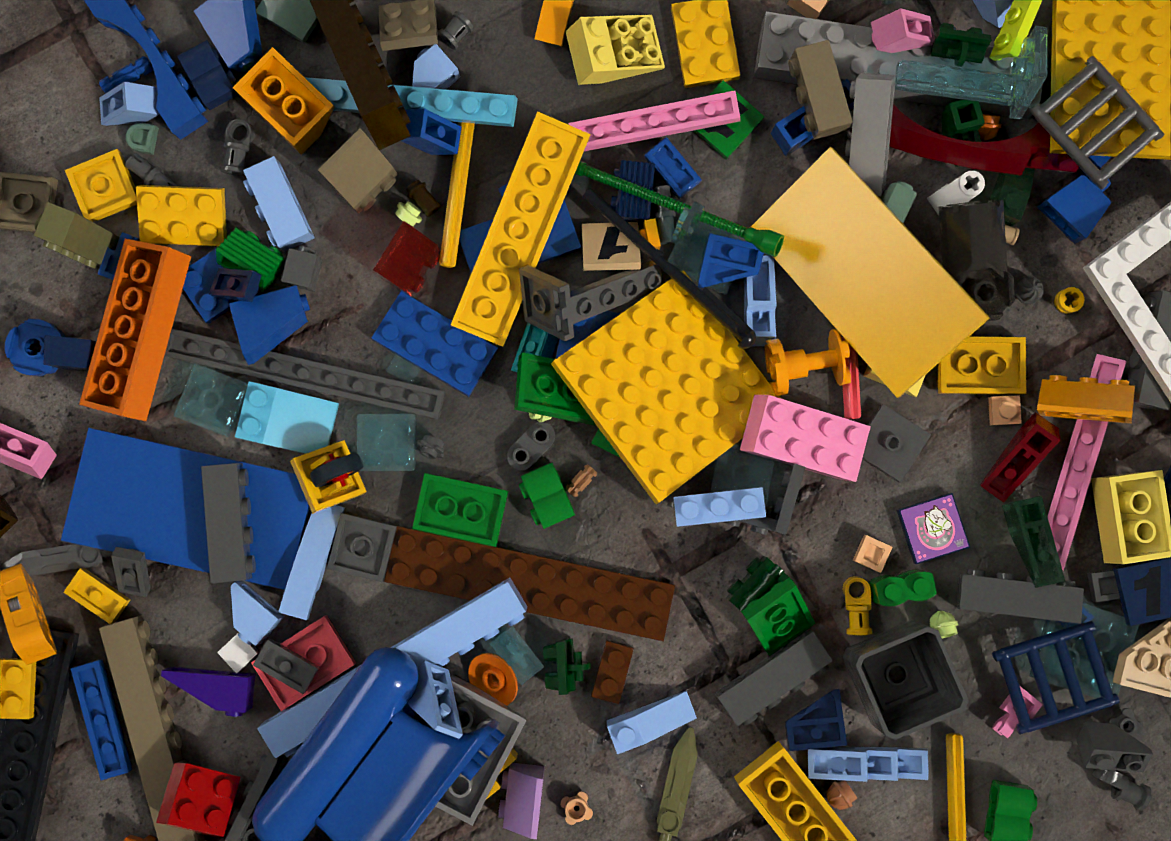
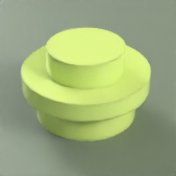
[395,201,422,227]

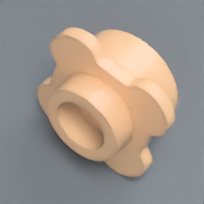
[561,791,593,825]

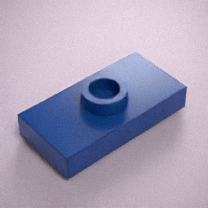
[644,137,702,200]

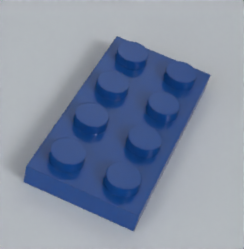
[371,291,498,397]

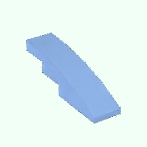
[278,505,345,620]
[808,747,929,782]

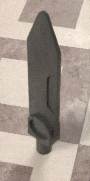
[0,544,113,576]

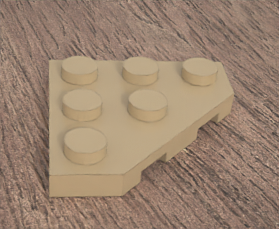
[1113,617,1171,698]

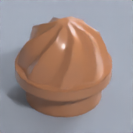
[827,780,857,810]

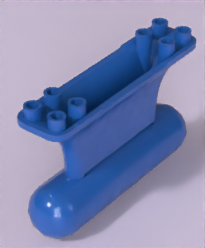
[252,647,506,841]

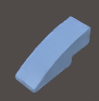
[744,255,776,346]

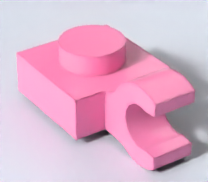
[992,686,1043,738]

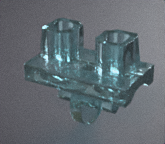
[489,626,544,685]

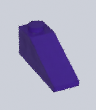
[161,667,256,717]

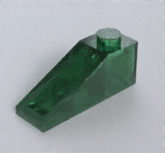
[984,168,1035,226]
[1002,496,1065,588]

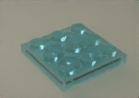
[1029,603,1139,705]

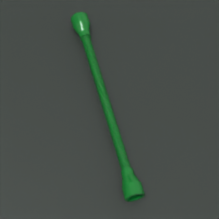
[575,161,784,257]

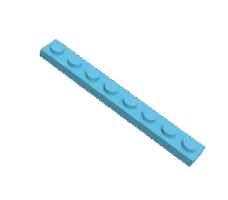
[305,77,518,127]

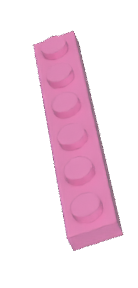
[568,91,740,151]

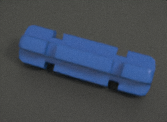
[99,56,153,93]

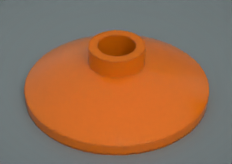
[468,653,518,706]

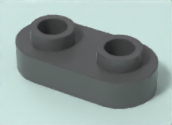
[507,422,556,471]

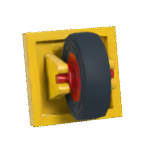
[290,440,367,514]

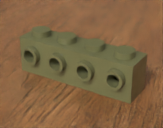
[34,202,120,269]

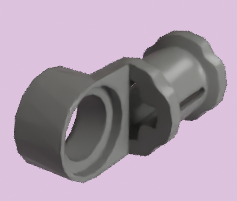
[220,119,255,176]
[1092,769,1152,811]

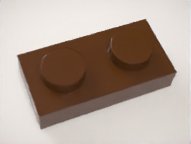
[591,640,634,704]

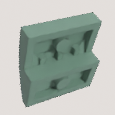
[256,0,319,43]

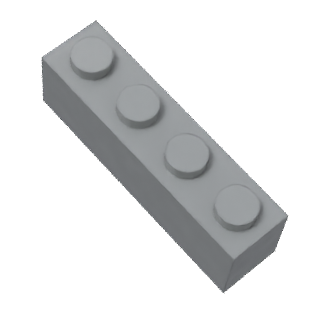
[845,73,896,196]

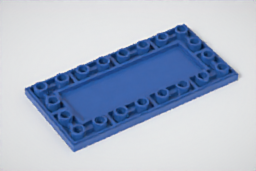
[61,428,309,590]

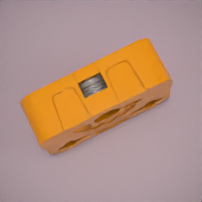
[0,563,57,665]

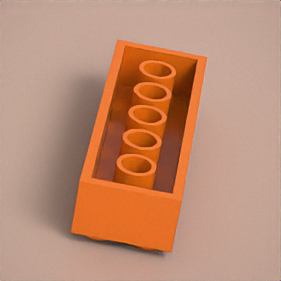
[79,239,191,421]

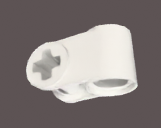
[927,171,985,221]

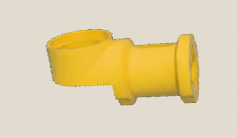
[842,576,872,635]

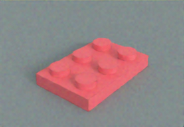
[251,615,356,711]

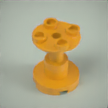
[765,329,851,397]

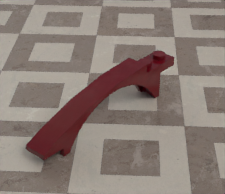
[850,104,1079,175]

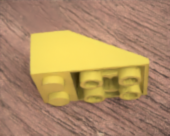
[565,15,665,85]

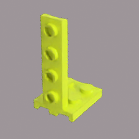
[989,0,1042,61]

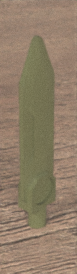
[656,727,698,841]

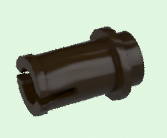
[406,180,441,217]

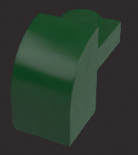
[942,96,985,167]

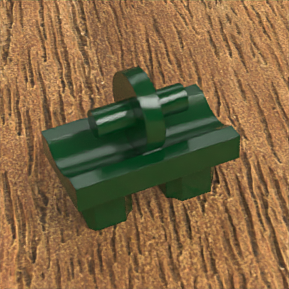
[931,23,992,67]
[543,638,591,695]

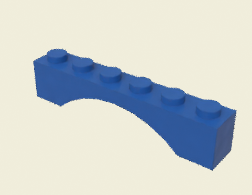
[84,0,209,140]

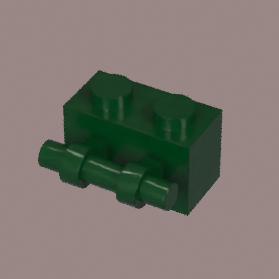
[726,556,793,611]

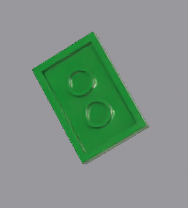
[514,352,596,426]
[412,473,509,547]
[741,577,816,657]

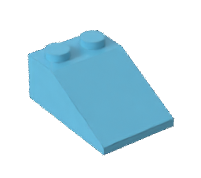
[235,381,339,454]

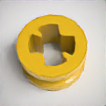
[1054,287,1085,314]

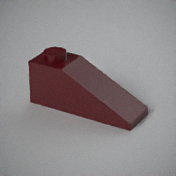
[980,412,1060,503]

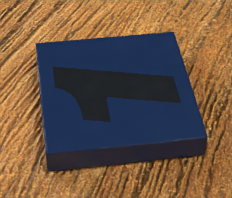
[1113,557,1171,626]

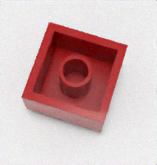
[156,763,241,837]

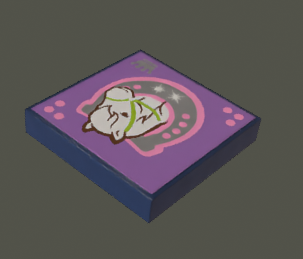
[896,493,970,564]

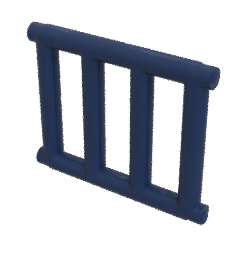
[992,621,1120,735]

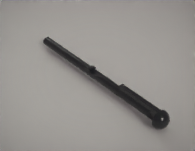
[583,188,756,349]

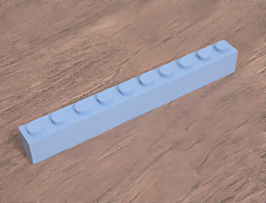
[257,577,527,758]

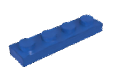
[71,659,133,780]

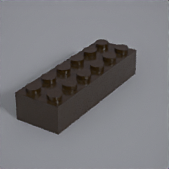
[310,0,411,150]

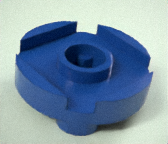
[5,319,65,376]

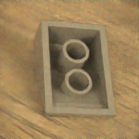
[318,129,398,214]

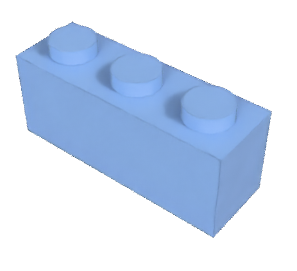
[243,156,315,252]
[674,487,766,527]

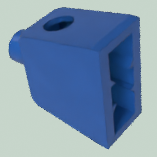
[1037,175,1111,244]

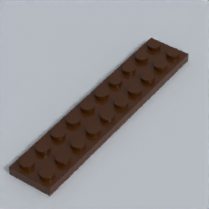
[384,526,675,642]

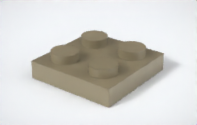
[379,0,438,51]

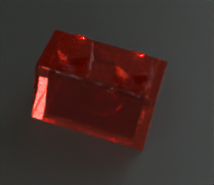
[373,221,440,296]

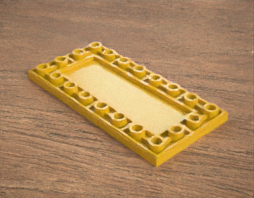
[751,147,990,398]

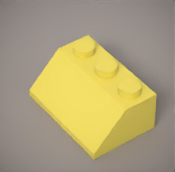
[1091,470,1171,564]

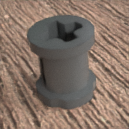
[437,11,474,50]

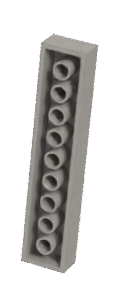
[753,11,1047,119]

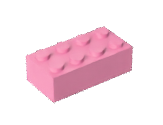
[740,395,871,482]

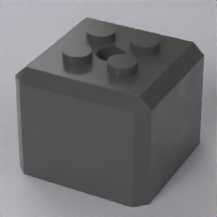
[843,620,969,740]

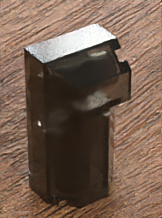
[938,200,1015,322]

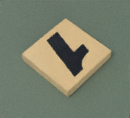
[582,222,641,271]

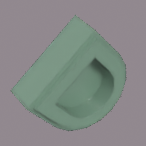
[126,123,159,155]

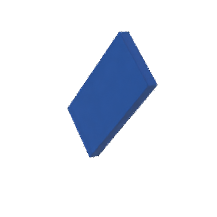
[459,200,581,273]

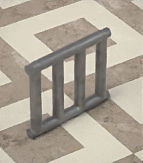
[1029,56,1164,190]

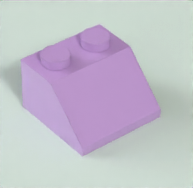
[498,763,545,839]

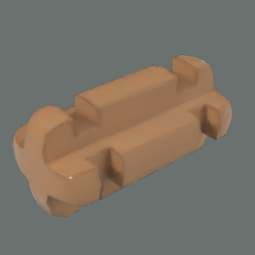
[566,464,597,497]

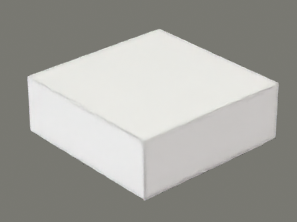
[217,633,260,674]

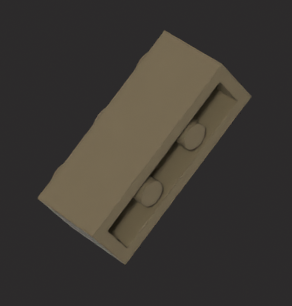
[788,39,853,139]

